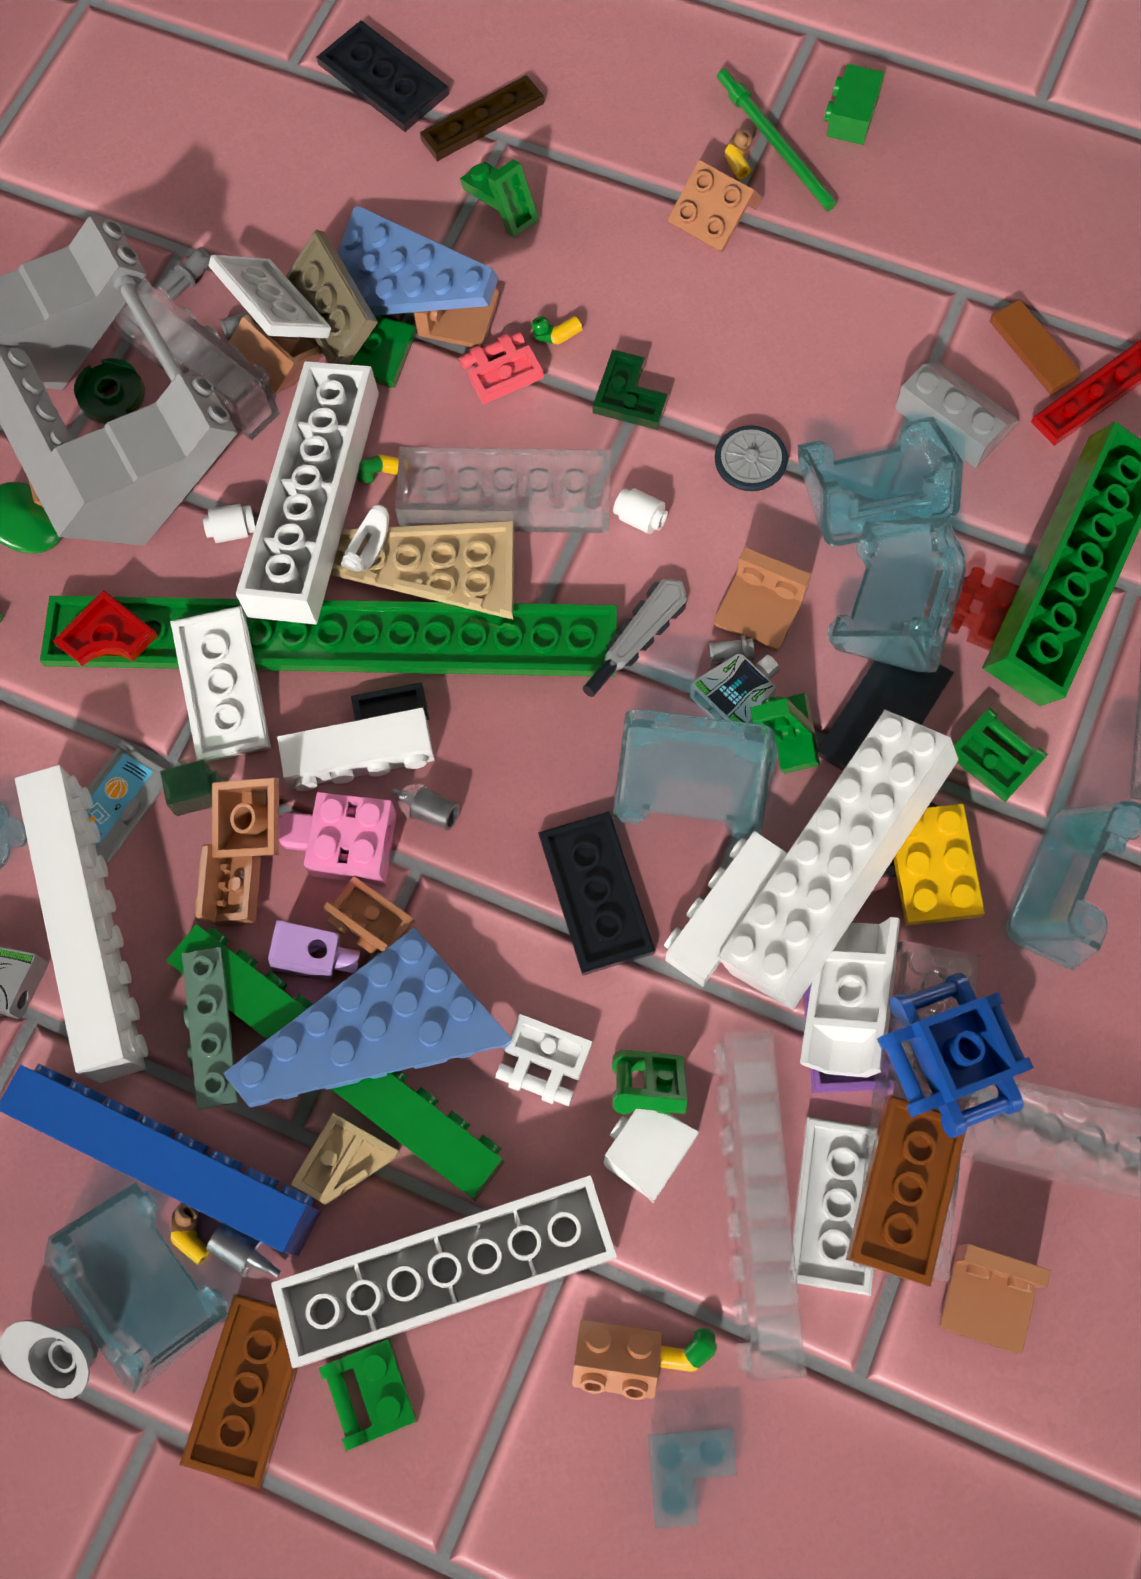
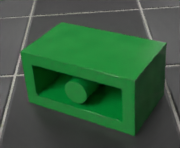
[824,64,885,145]

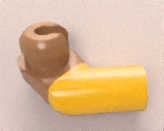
[724,130,752,179]
[171,1203,211,1265]

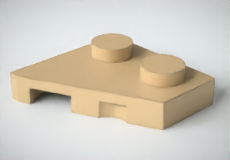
[291,1113,400,1205]

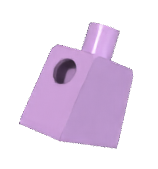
[268,920,361,981]

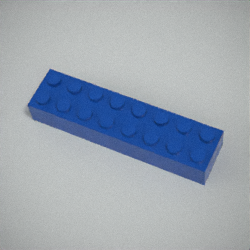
[0,1063,321,1256]

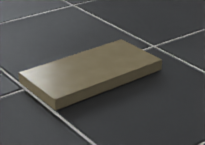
[286,229,378,365]

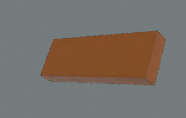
[990,299,1081,395]

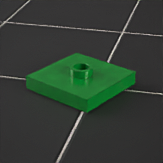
[349,316,416,388]

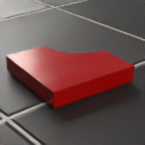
[53,590,158,666]

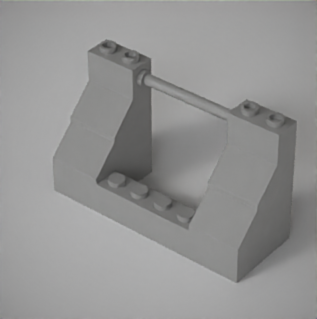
[0,215,238,546]

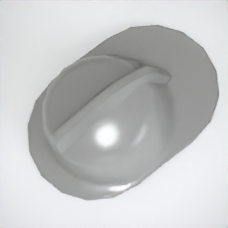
[0,1320,97,1399]

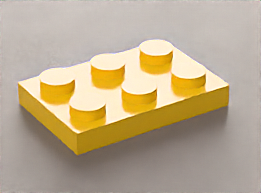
[893,804,985,926]

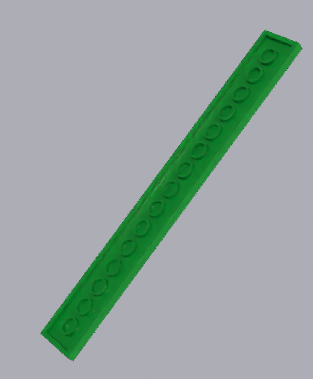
[40,595,617,677]

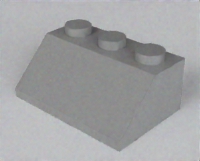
[895,361,1020,469]

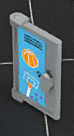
[87,740,173,862]

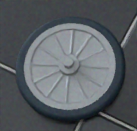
[714,425,788,491]

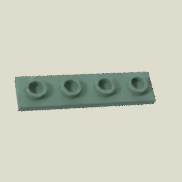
[182,947,239,1110]

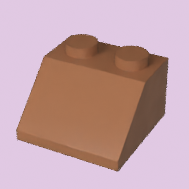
[226,314,324,394]

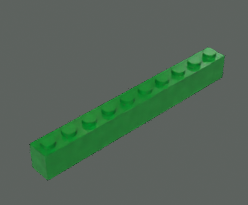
[166,924,505,1202]

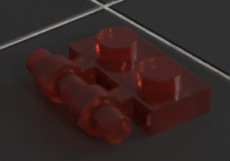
[945,567,1020,651]

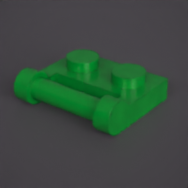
[954,707,1048,803]
[612,1050,687,1114]
[318,1339,418,1452]

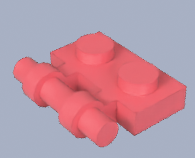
[459,332,544,404]

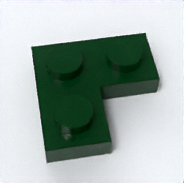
[592,349,668,430]

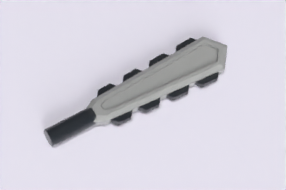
[582,578,688,697]

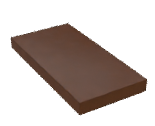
[846,1095,965,1287]
[180,1294,298,1489]

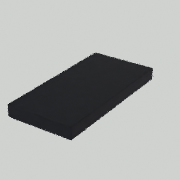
[316,20,449,132]
[818,636,954,771]
[538,811,655,976]

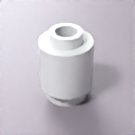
[613,488,668,534]
[202,503,256,544]

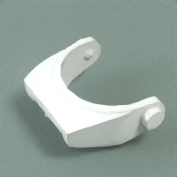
[341,505,389,572]

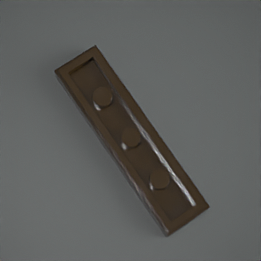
[420,75,544,161]

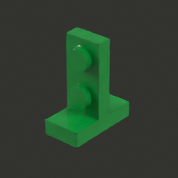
[460,159,539,237]
[750,693,820,774]

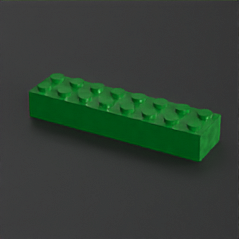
[982,421,1141,706]

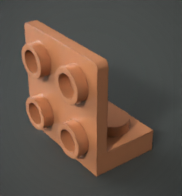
[668,160,763,252]
[414,289,499,348]
[714,547,812,652]
[939,1244,1051,1354]

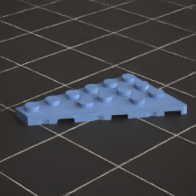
[337,206,499,315]
[224,927,512,1108]

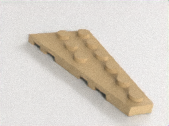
[330,521,514,619]

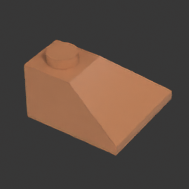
[212,778,279,858]

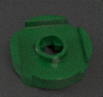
[74,358,145,424]

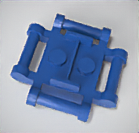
[877,972,1034,1138]

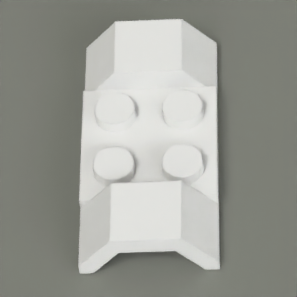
[800,917,900,1078]

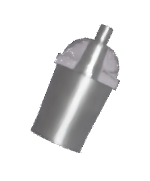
[392,783,460,831]
[206,1223,281,1279]

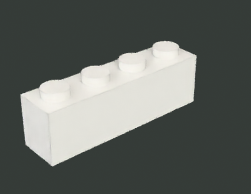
[277,708,435,791]
[664,831,788,987]

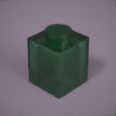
[160,760,221,816]

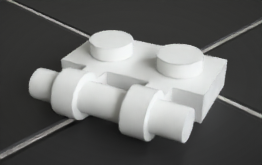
[495,1014,593,1106]

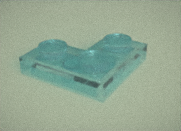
[647,1428,737,1529]

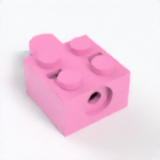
[279,792,397,885]

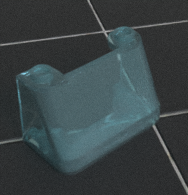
[798,416,963,546]
[828,517,966,672]
[613,709,775,839]
[1006,800,1141,971]
[44,1182,229,1394]

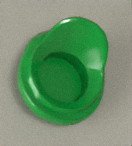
[0,482,62,554]

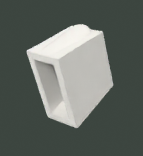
[603,1109,699,1203]

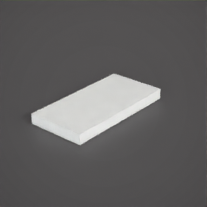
[208,255,331,338]
[170,606,271,764]
[787,1117,878,1296]

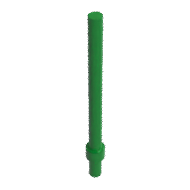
[716,68,837,212]

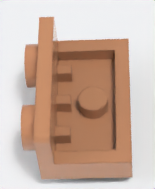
[195,844,261,926]
[322,876,416,957]
[572,1320,662,1400]

